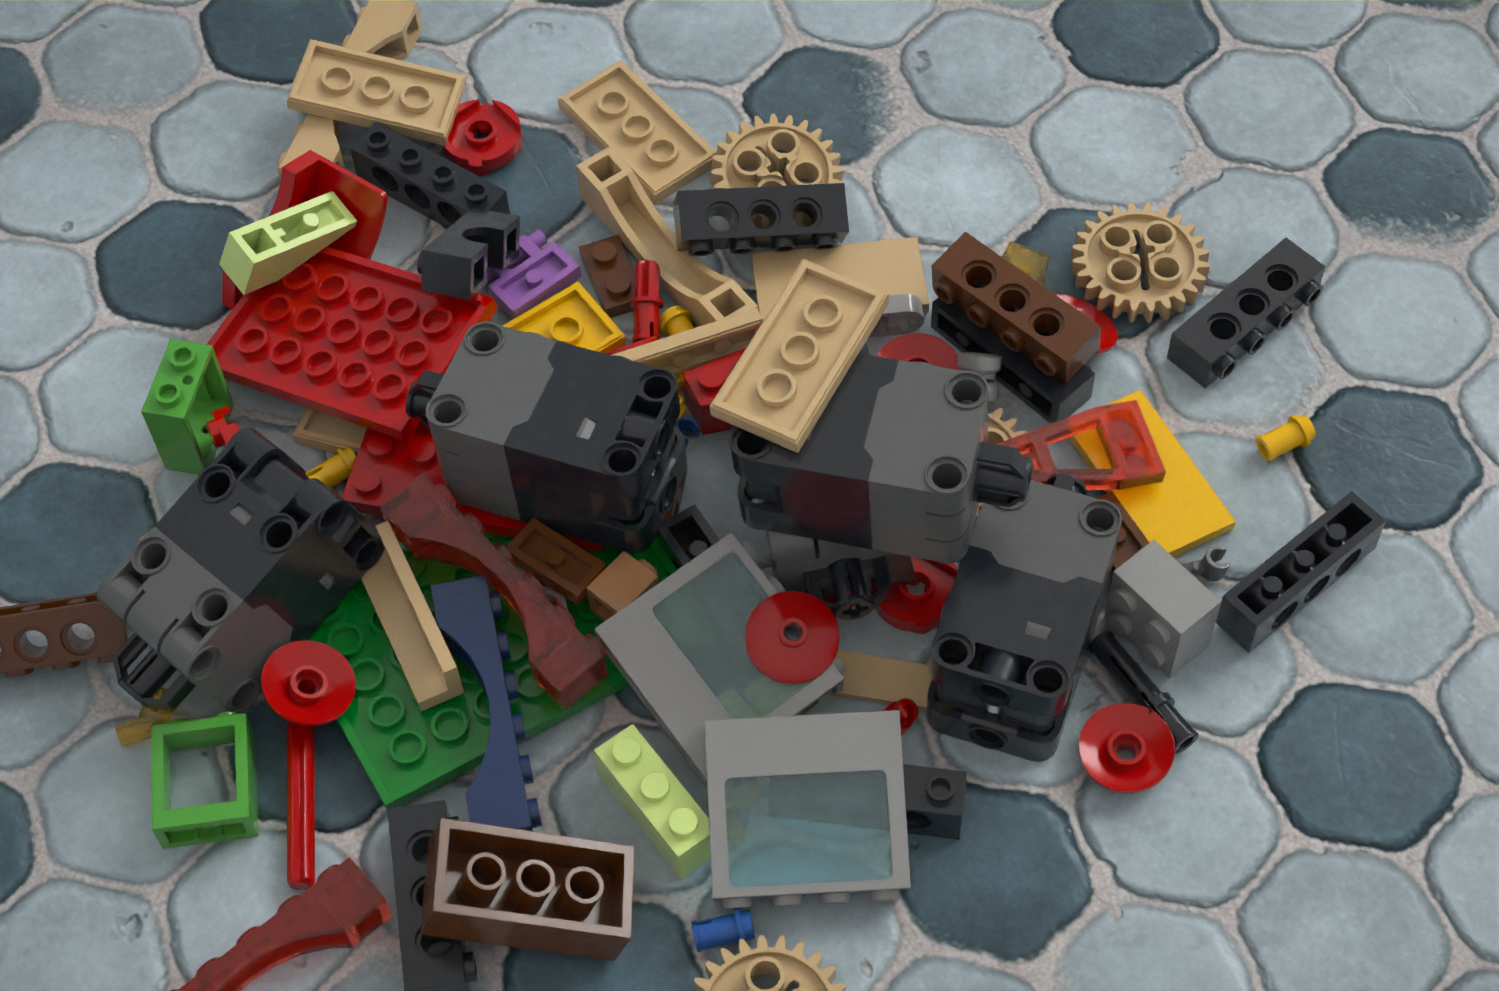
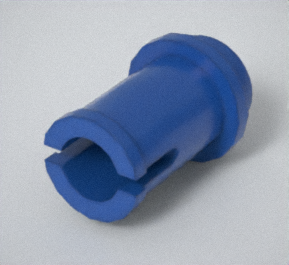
[691,908,756,952]

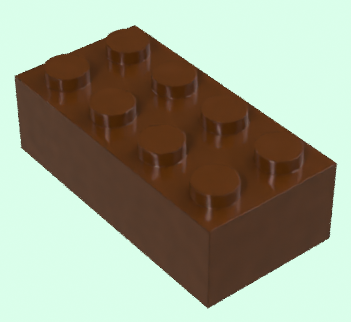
[420,818,634,961]

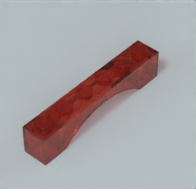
[380,474,607,711]
[170,857,392,991]

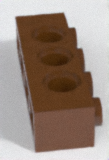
[931,231,1101,384]
[0,592,134,677]

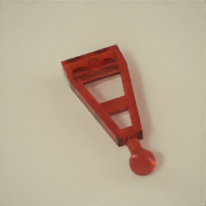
[997,400,1166,490]

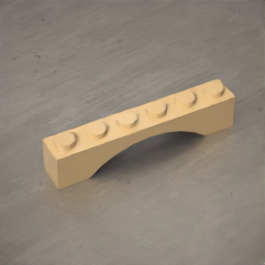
[278,0,423,176]
[576,146,758,327]

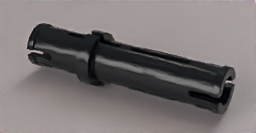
[1088,630,1199,754]

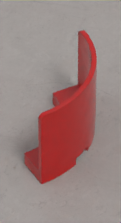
[222,150,388,309]

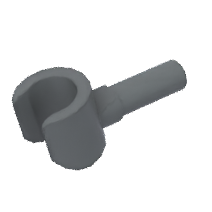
[1181,545,1230,581]

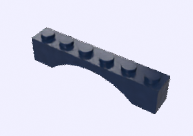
[431,575,542,832]

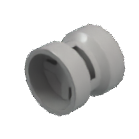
[957,352,1002,401]

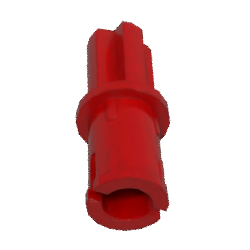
[630,260,664,343]

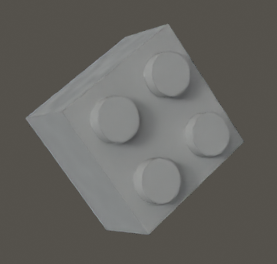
[1104,540,1222,678]

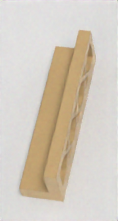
[361,521,464,711]

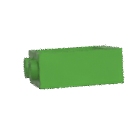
[141,339,234,475]
[151,712,259,849]

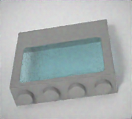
[594,532,845,788]
[704,710,911,909]

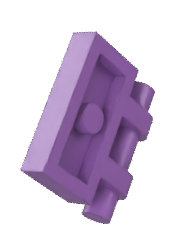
[487,229,581,319]

